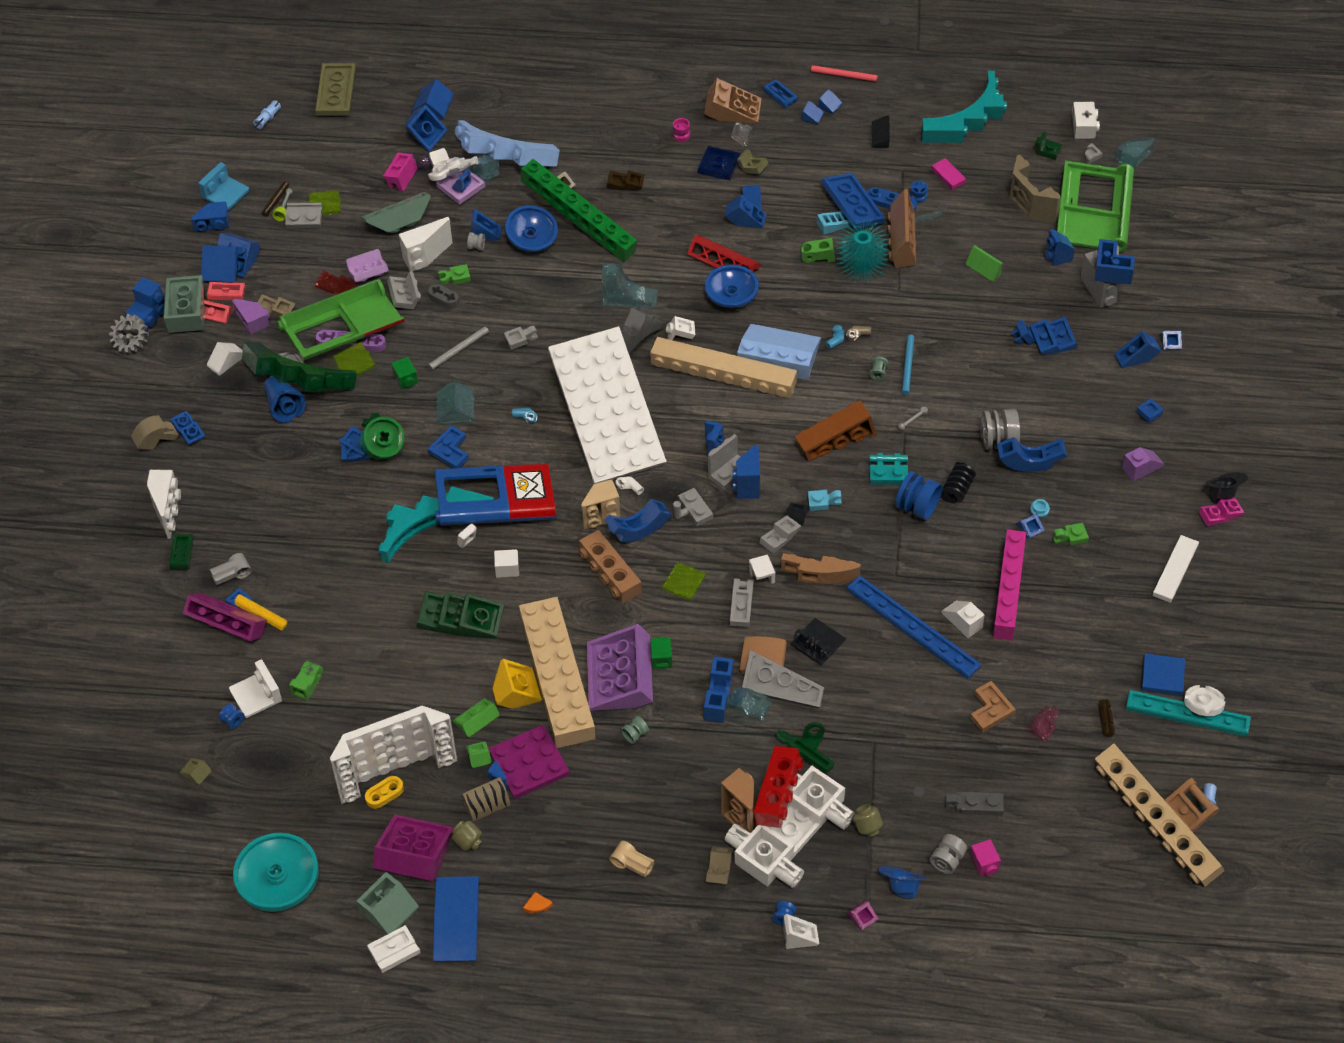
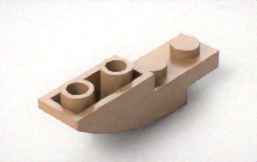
[781,553,861,584]

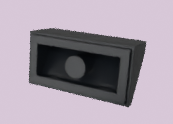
[872,115,890,148]

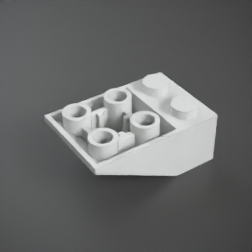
[147,470,181,539]

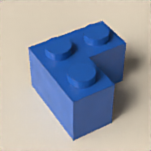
[1094,239,1135,285]
[125,277,165,332]

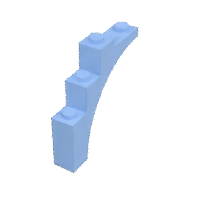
[455,120,560,166]

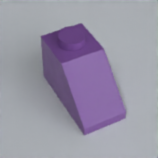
[232,299,270,335]
[1122,447,1164,481]

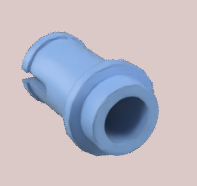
[1199,783,1217,811]

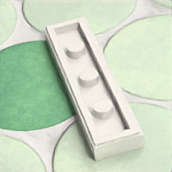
[1153,535,1199,603]

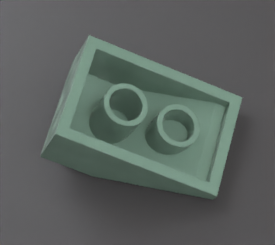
[164,275,205,333]

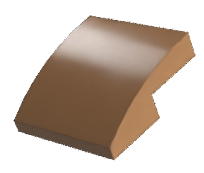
[740,636,787,674]

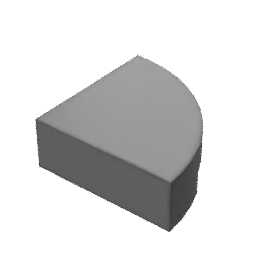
[1085,143,1103,164]

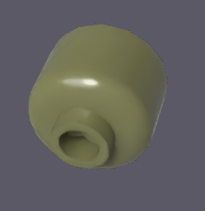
[853,804,883,837]
[451,820,482,852]

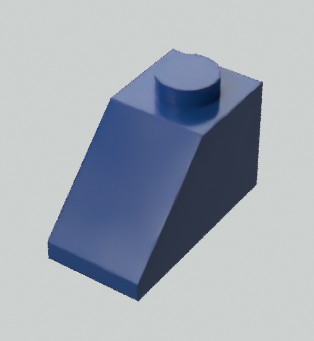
[1115,331,1161,368]

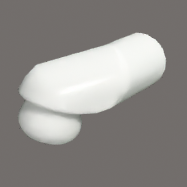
[616,477,644,495]

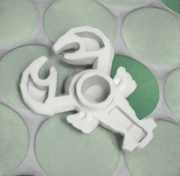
[428,156,479,181]

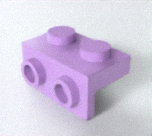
[346,249,389,282]

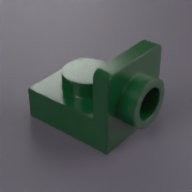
[1035,132,1062,160]

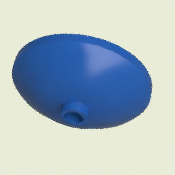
[505,205,558,252]
[705,265,759,308]

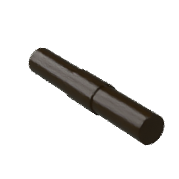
[261,181,289,216]

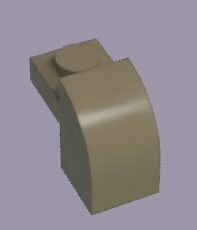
[131,415,178,450]

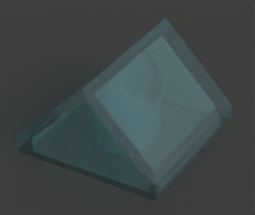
[437,380,474,423]

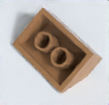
[721,768,754,833]

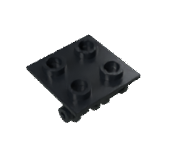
[791,618,846,665]

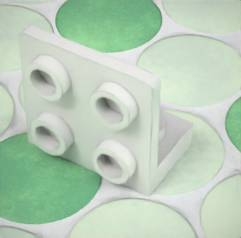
[229,659,282,718]

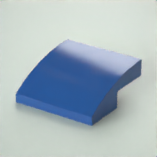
[1030,316,1078,354]

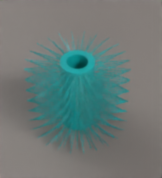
[836,220,890,284]

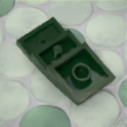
[416,591,504,638]

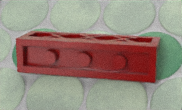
[687,234,761,272]

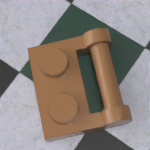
[1164,778,1220,832]

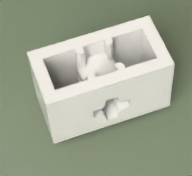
[1072,102,1100,139]

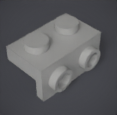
[387,272,421,309]

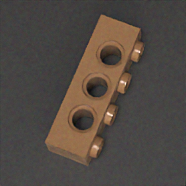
[578,530,642,604]

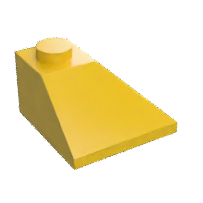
[492,659,542,709]

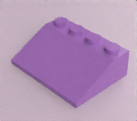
[587,624,653,711]

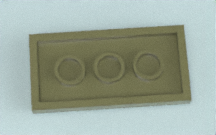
[316,63,356,116]

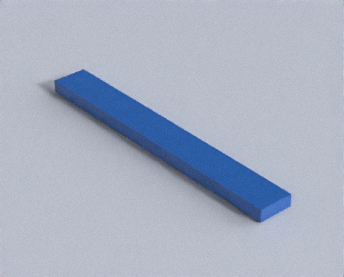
[847,576,981,680]

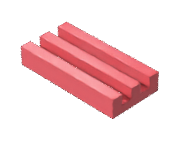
[207,282,246,300]

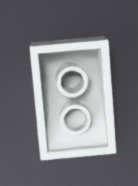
[399,217,453,272]

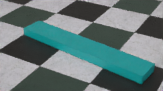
[1126,690,1251,737]

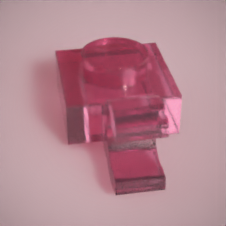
[1030,705,1059,741]

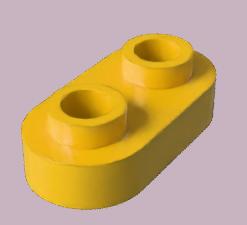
[365,776,404,809]

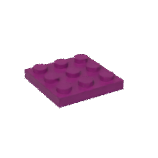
[488,724,570,800]

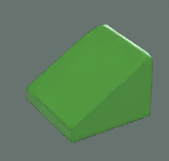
[466,741,491,768]

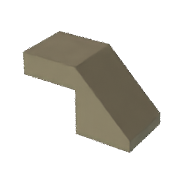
[706,846,734,884]

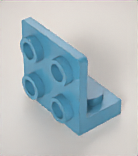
[198,162,250,211]

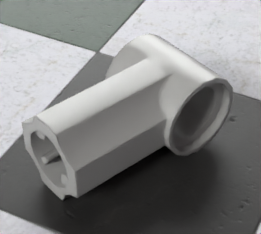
[210,553,252,585]

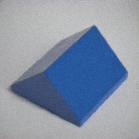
[412,79,454,119]

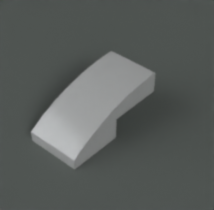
[759,516,801,554]

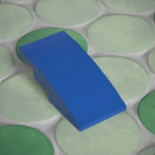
[433,876,479,962]

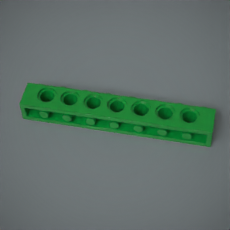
[520,159,637,262]

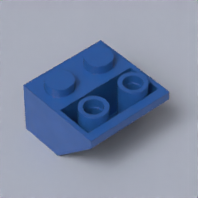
[217,233,261,277]

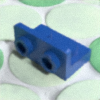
[704,420,724,455]

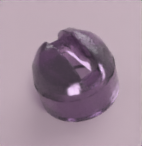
[418,155,431,169]

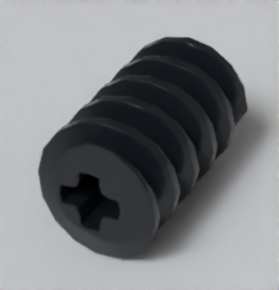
[941,462,976,503]

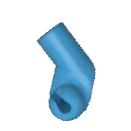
[512,408,537,423]

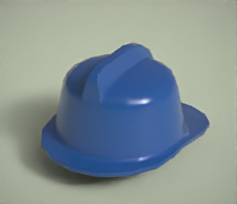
[878,866,925,899]

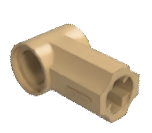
[609,841,654,877]

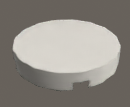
[1184,685,1225,716]

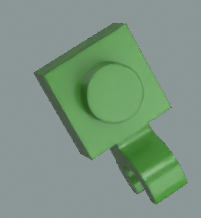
[1052,523,1089,546]

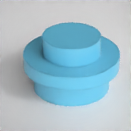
[1030,499,1050,517]

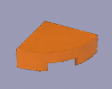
[523,892,553,914]

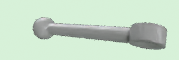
[898,407,928,430]

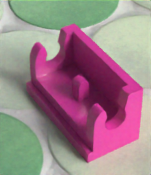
[383,153,418,192]

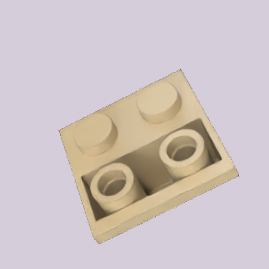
[581,479,621,530]

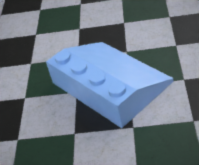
[737,324,821,380]

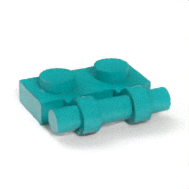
[870,453,908,485]

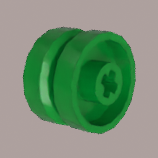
[360,417,404,461]

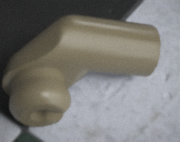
[846,326,871,341]

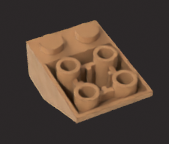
[704,78,761,124]

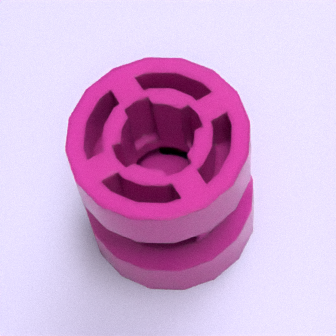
[673,118,690,142]

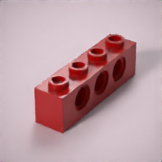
[753,746,803,828]

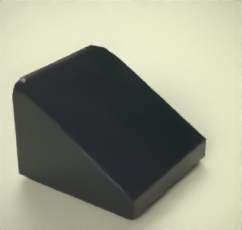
[786,502,809,526]

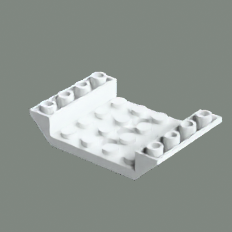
[330,706,457,804]

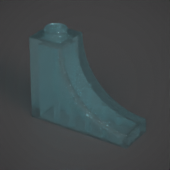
[601,263,658,308]

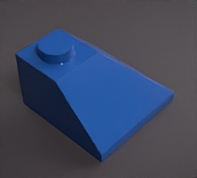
[405,104,448,152]

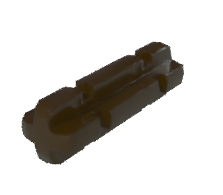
[1099,699,1115,737]

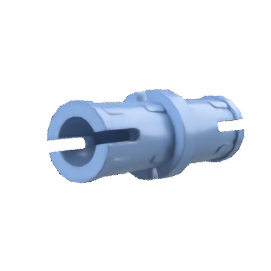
[253,100,281,129]

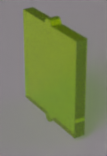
[309,190,342,215]
[333,342,375,376]
[662,562,706,601]

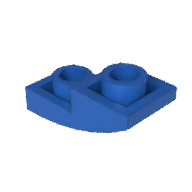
[171,411,205,445]

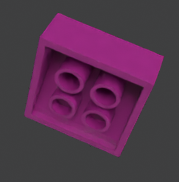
[373,814,454,881]

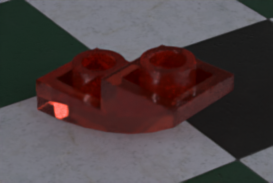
[315,271,357,295]

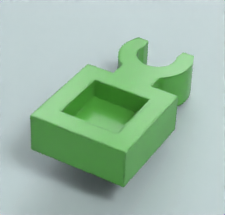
[438,264,471,285]

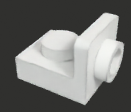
[666,316,695,340]

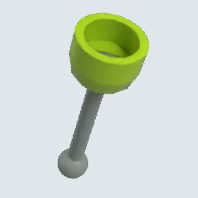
[272,188,293,222]

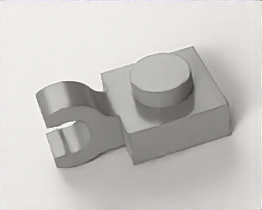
[504,326,538,350]

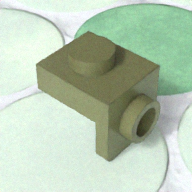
[738,150,769,174]

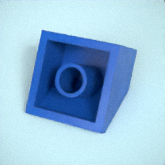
[733,445,760,499]

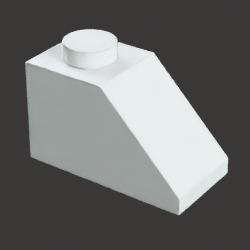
[942,601,985,638]

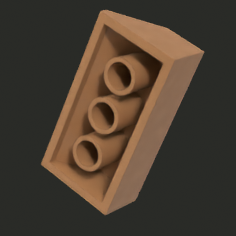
[888,189,916,268]

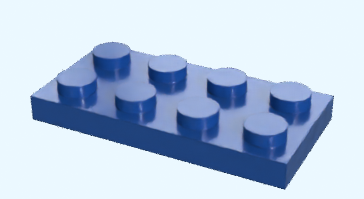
[821,173,886,229]

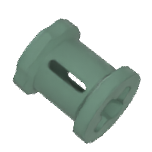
[870,356,888,381]

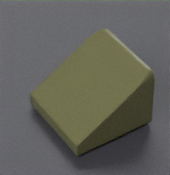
[179,758,211,785]

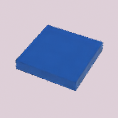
[201,245,238,283]
[1142,653,1185,696]

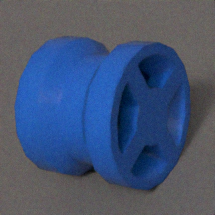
[910,181,928,203]
[219,704,245,729]
[772,901,797,926]

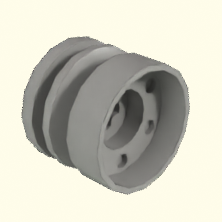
[980,409,1020,450]

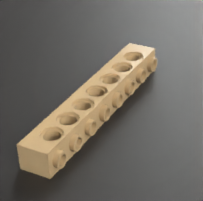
[1095,744,1224,887]

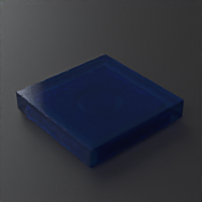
[698,146,741,181]

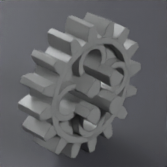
[109,314,149,354]

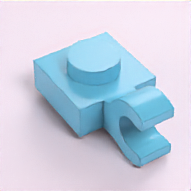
[808,490,842,511]

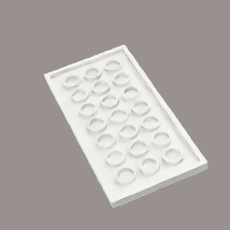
[548,326,666,484]

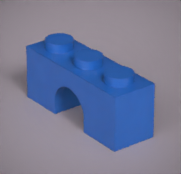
[704,657,734,723]

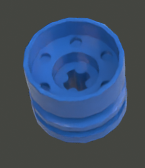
[895,471,943,520]

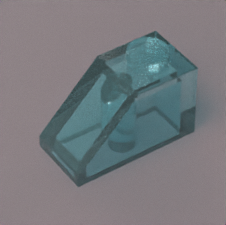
[1117,137,1155,170]

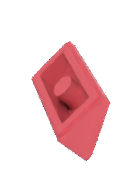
[204,300,234,324]

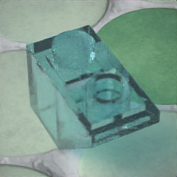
[728,687,772,721]

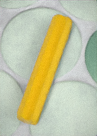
[234,595,287,630]

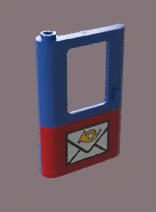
[434,463,556,526]

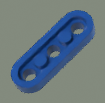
[867,187,917,212]

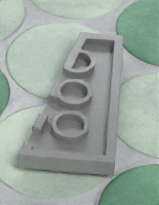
[742,650,825,707]

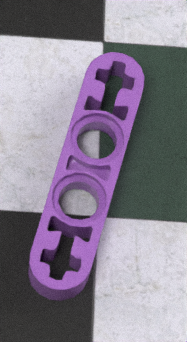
[316,330,386,352]

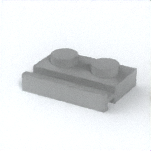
[285,203,323,228]

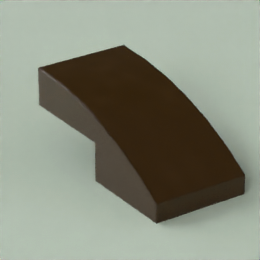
[606,170,645,190]

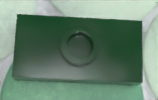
[169,534,194,569]

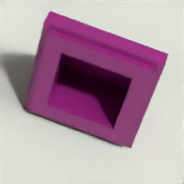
[846,901,878,931]

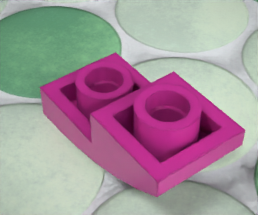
[1198,498,1244,526]

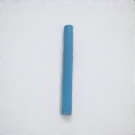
[902,334,914,395]

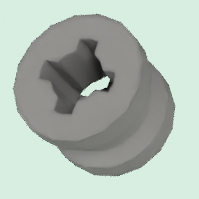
[467,232,485,251]

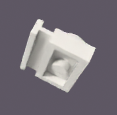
[367,925,420,973]

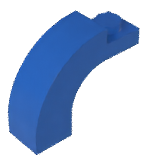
[997,437,1067,472]
[604,499,672,542]

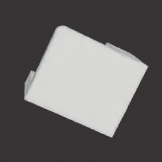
[494,549,519,578]
[749,555,775,584]

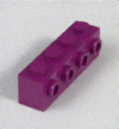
[183,592,267,642]

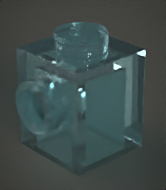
[472,154,499,181]

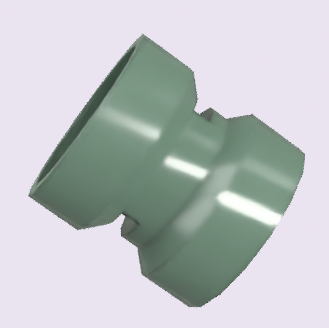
[621,716,649,744]

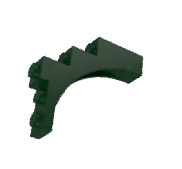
[242,342,357,392]

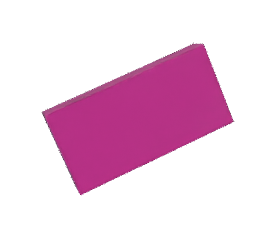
[931,158,966,190]

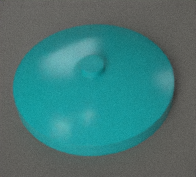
[233,833,319,912]

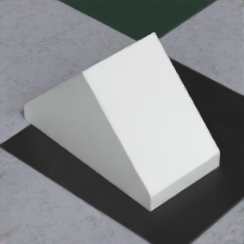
[207,342,243,376]
[783,914,819,949]

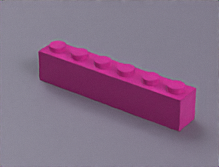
[993,530,1026,641]

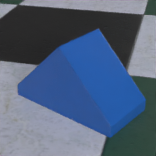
[741,185,762,210]
[471,209,501,241]

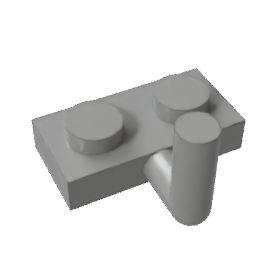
[673,488,713,526]

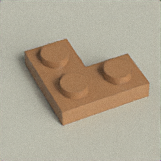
[970,681,1016,733]

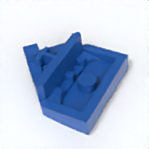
[339,426,371,461]

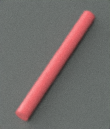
[811,65,878,82]

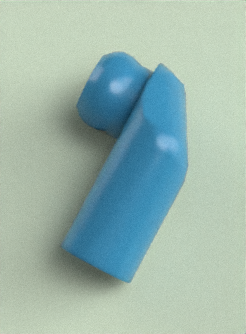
[825,325,845,350]

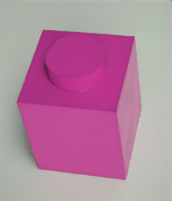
[970,839,1001,877]

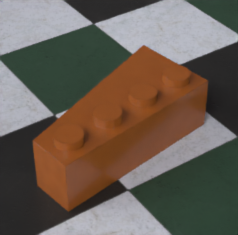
[795,400,877,462]

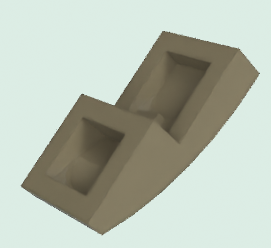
[257,294,295,318]

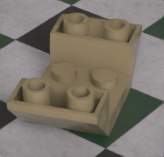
[1010,154,1061,223]

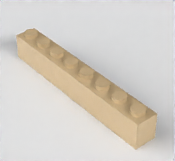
[650,337,797,398]

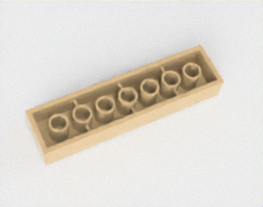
[519,597,596,748]

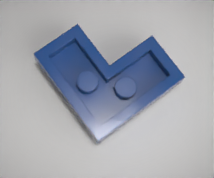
[428,425,469,468]

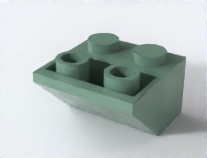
[356,872,419,935]

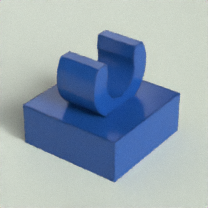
[1012,320,1035,345]

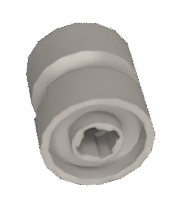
[929,834,968,874]

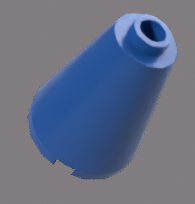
[264,376,306,422]

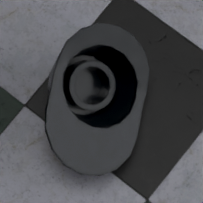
[1205,472,1248,503]

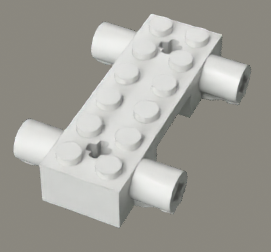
[725,766,855,888]

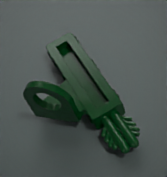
[775,722,835,774]

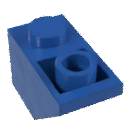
[725,195,766,228]
[191,201,229,232]
[1045,229,1074,266]

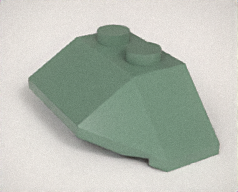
[361,192,431,233]

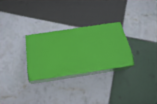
[966,245,1002,282]
[453,698,499,737]

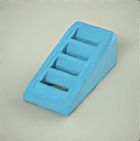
[817,211,852,235]

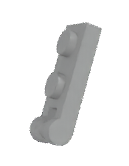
[730,578,754,627]

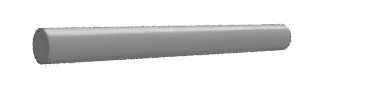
[428,327,489,370]

